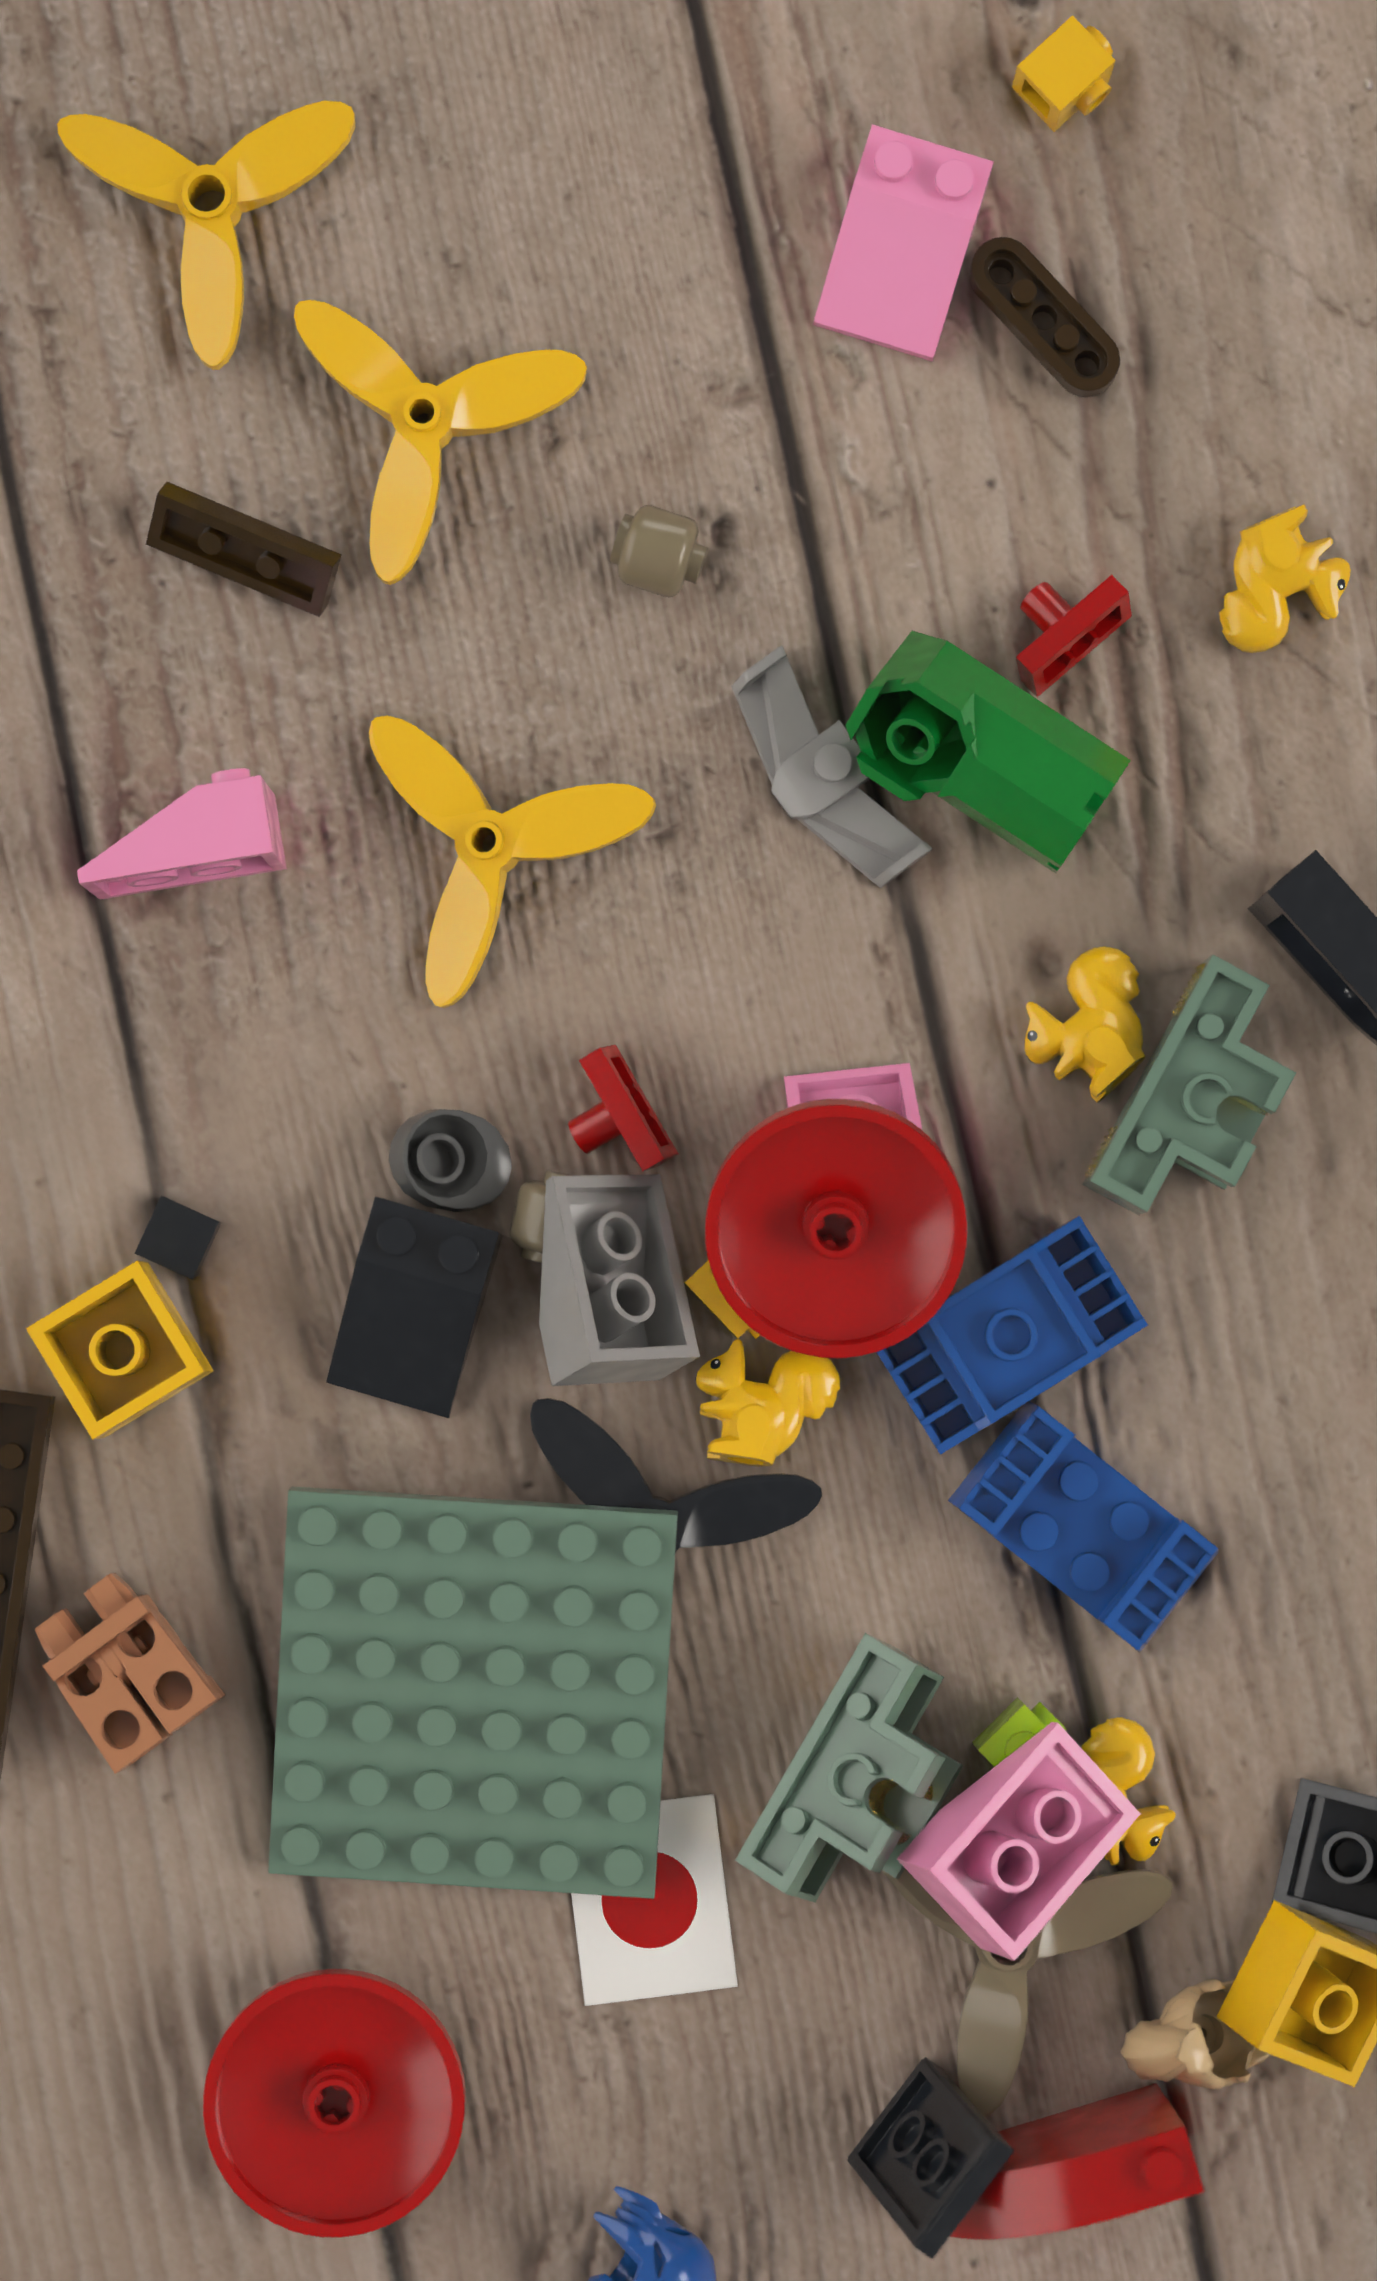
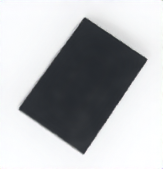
[847,2057,1014,2260]

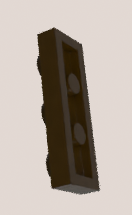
[146,482,342,617]

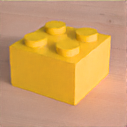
[26,1260,214,1440]
[1216,1900,1377,2087]

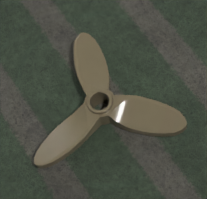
[882,1868,1173,2117]

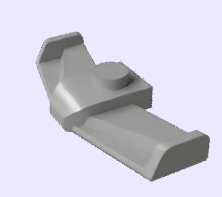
[731,646,933,888]

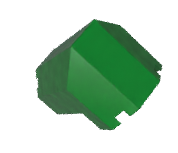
[845,631,1131,873]

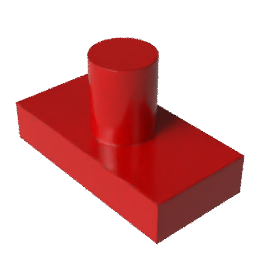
[1016,575,1132,697]
[568,1044,678,1171]

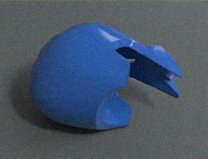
[588,2186,717,2281]

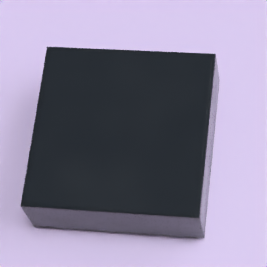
[134,1195,222,1280]

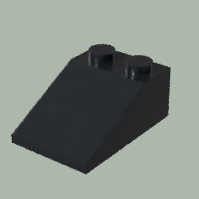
[326,1196,503,1418]
[1272,1778,1377,1934]

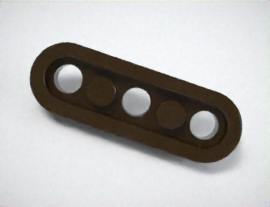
[969,237,1120,397]

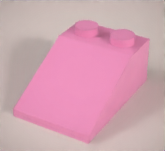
[813,124,994,362]
[77,768,287,900]
[897,1722,1141,1961]

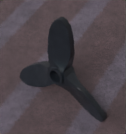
[530,1398,822,1551]

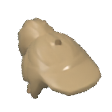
[1120,1979,1271,2090]

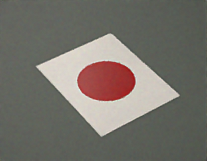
[571,1794,738,2006]

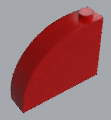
[950,2083,1205,2240]

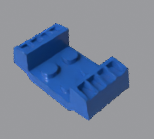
[877,1216,1148,1455]
[948,1401,1219,1653]

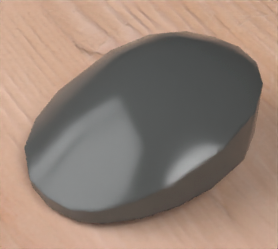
[388,1109,512,1212]

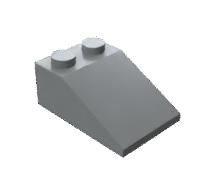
[539,1174,700,1386]

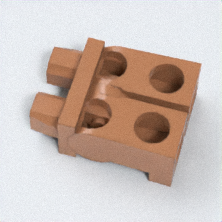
[35,1573,226,1774]

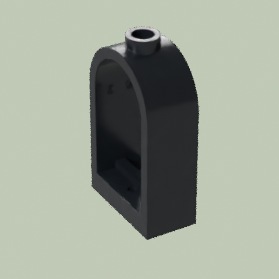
[1248,850,1377,1045]

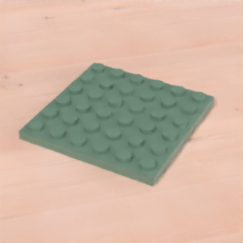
[268,1486,678,1899]

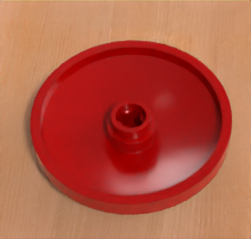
[705,1099,967,1358]
[203,1969,466,2238]

